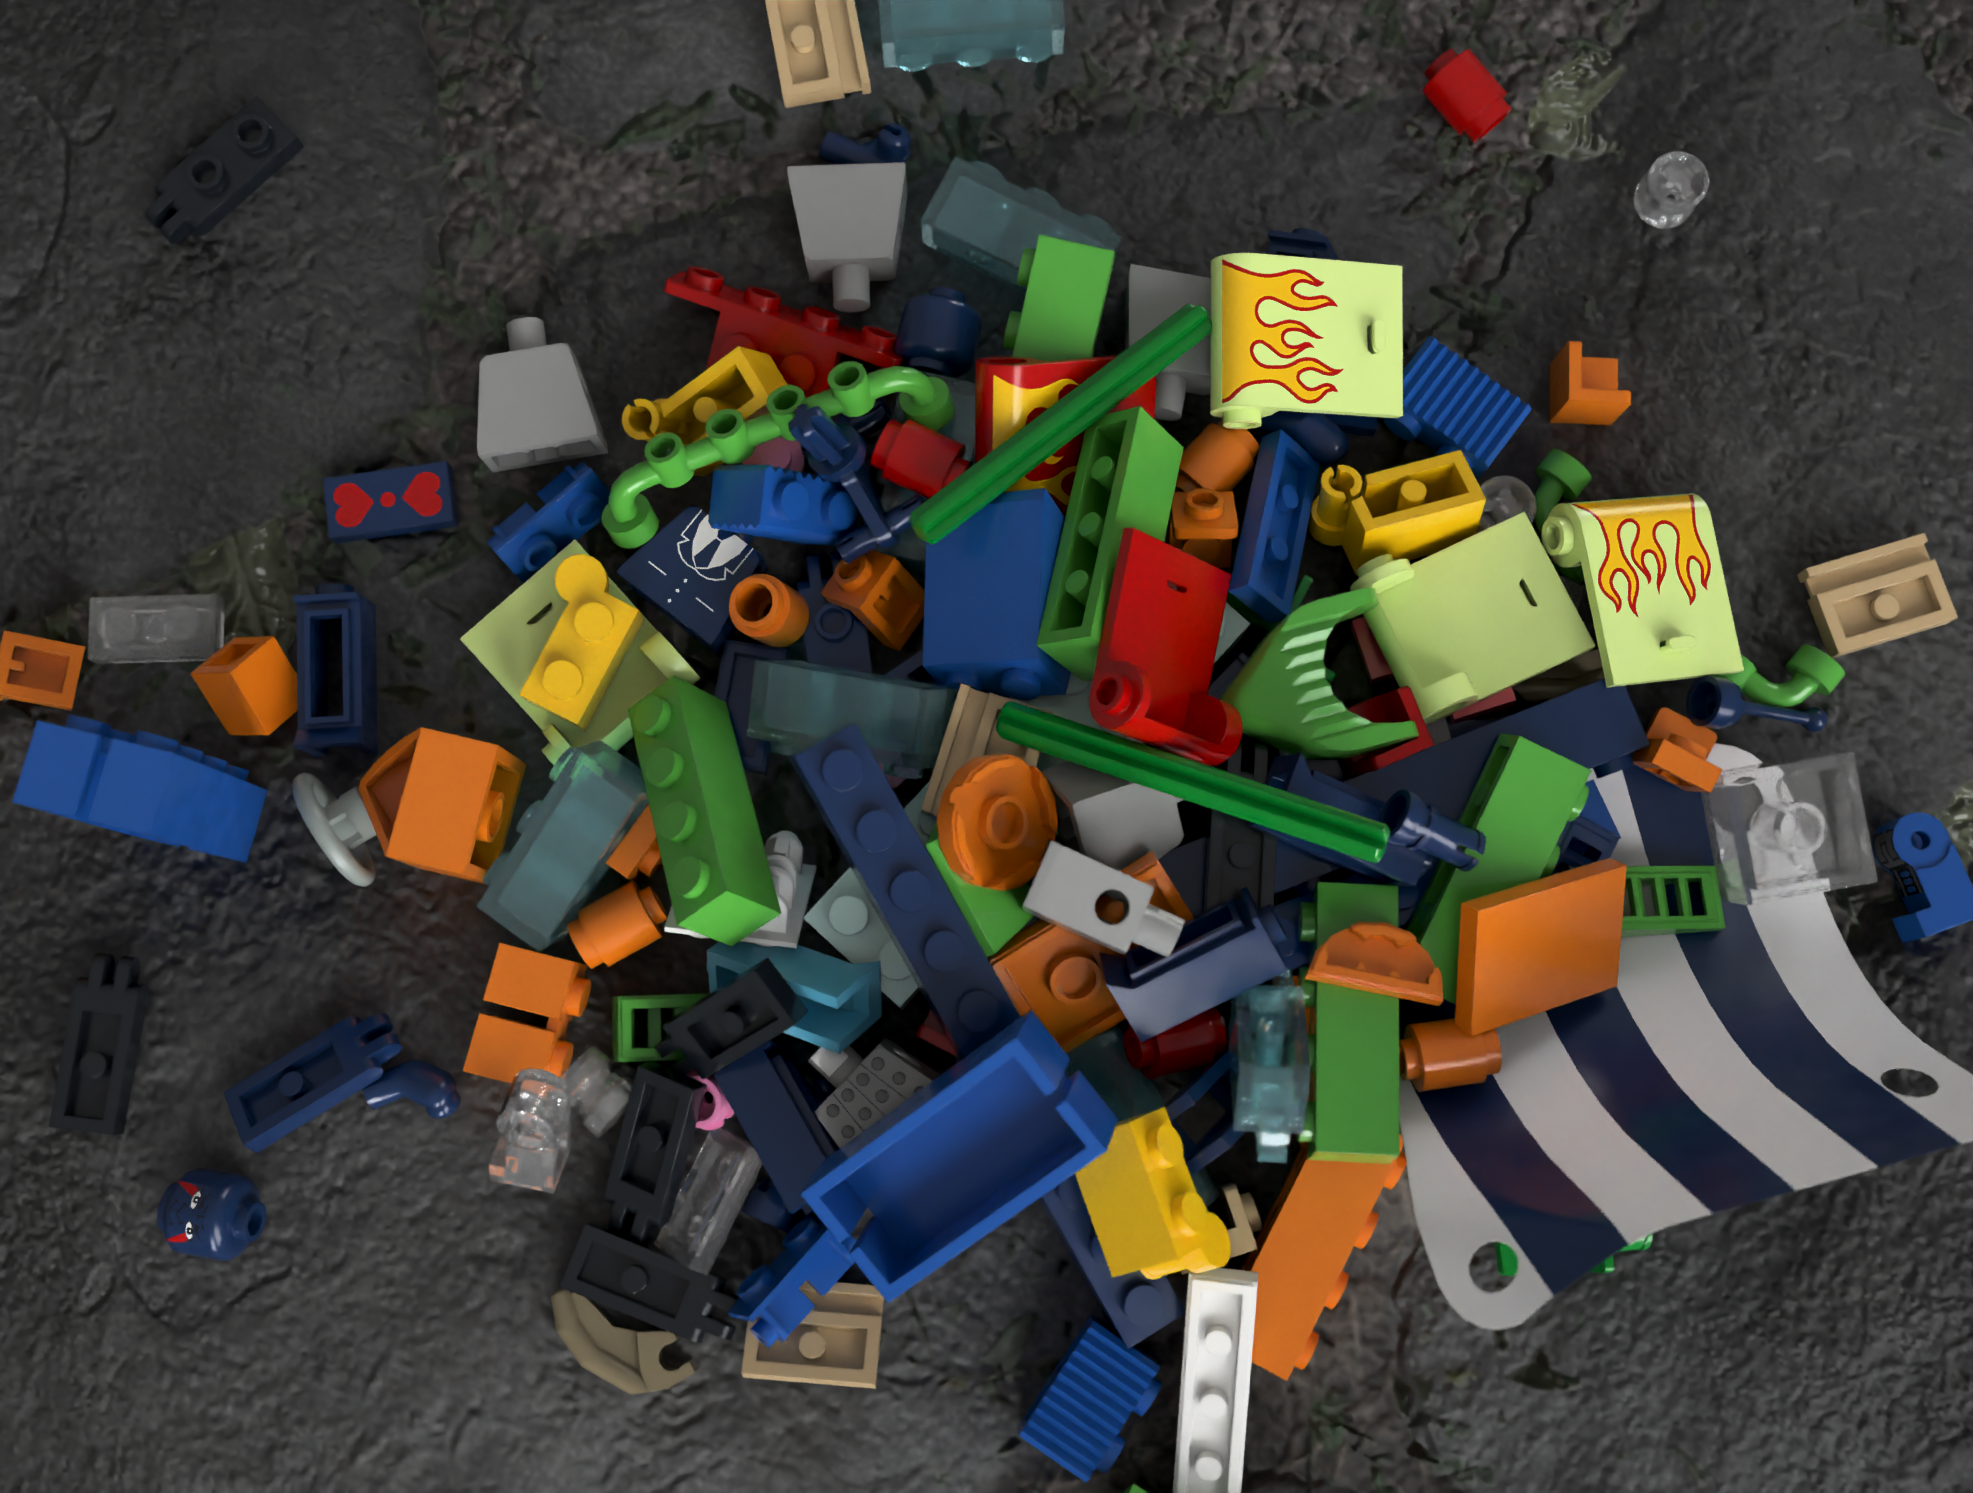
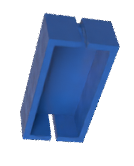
[12,714,268,863]
[800,1010,1118,1303]

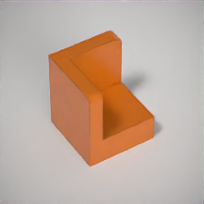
[1549,341,1631,426]
[190,636,298,735]

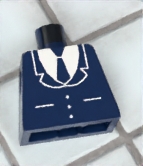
[616,504,768,657]

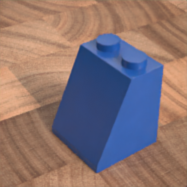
[922,488,1071,700]

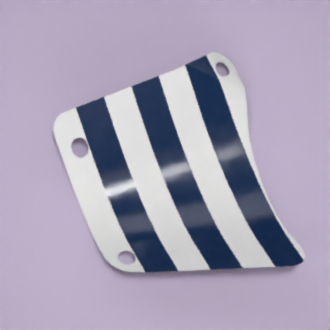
[1279,707,1973,1330]

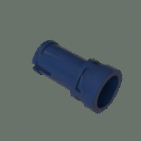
[1378,789,1486,872]

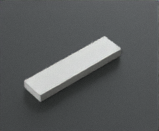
[1173,1268,1259,1493]

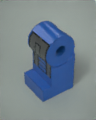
[1872,812,1973,943]

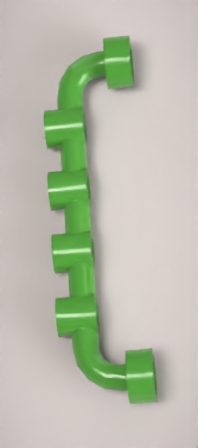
[601,361,955,549]
[1532,449,1845,708]

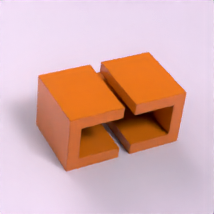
[463,943,591,1091]

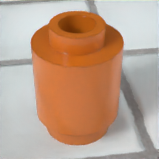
[1175,419,1260,492]
[729,574,809,648]
[567,880,668,969]
[1399,1018,1502,1092]

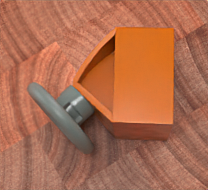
[292,727,527,887]

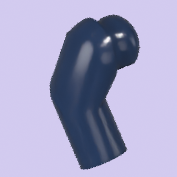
[819,124,911,165]
[1258,411,1349,465]
[362,1059,461,1118]

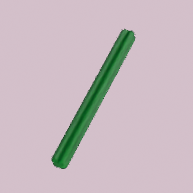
[909,303,1212,545]
[996,701,1390,863]

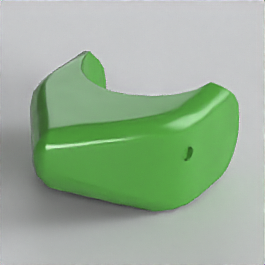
[1219,588,1419,761]

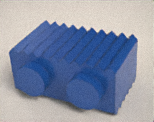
[1383,336,1532,481]
[708,465,858,546]
[1018,1314,1162,1483]

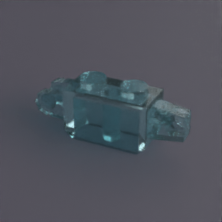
[1228,968,1310,1163]

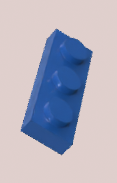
[1228,429,1320,624]

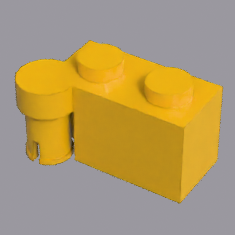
[622,346,788,477]
[1308,450,1486,575]
[519,554,645,731]
[1075,1107,1231,1280]

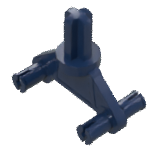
[788,399,925,564]

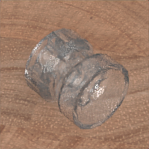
[550,1046,634,1138]

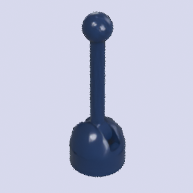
[1686,675,1827,732]
[741,1076,836,1233]

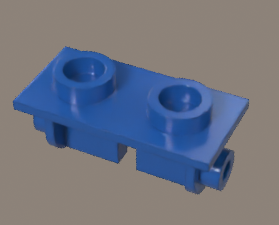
[486,461,610,584]
[727,1214,856,1348]

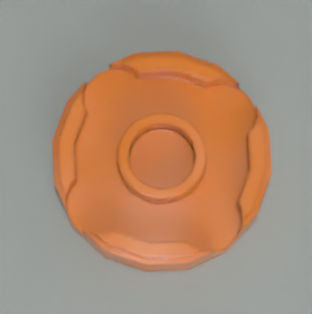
[937,754,1058,891]

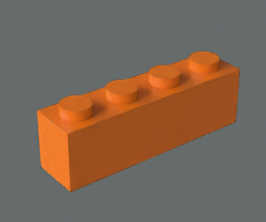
[1240,1134,1407,1381]

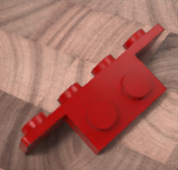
[664,266,904,398]

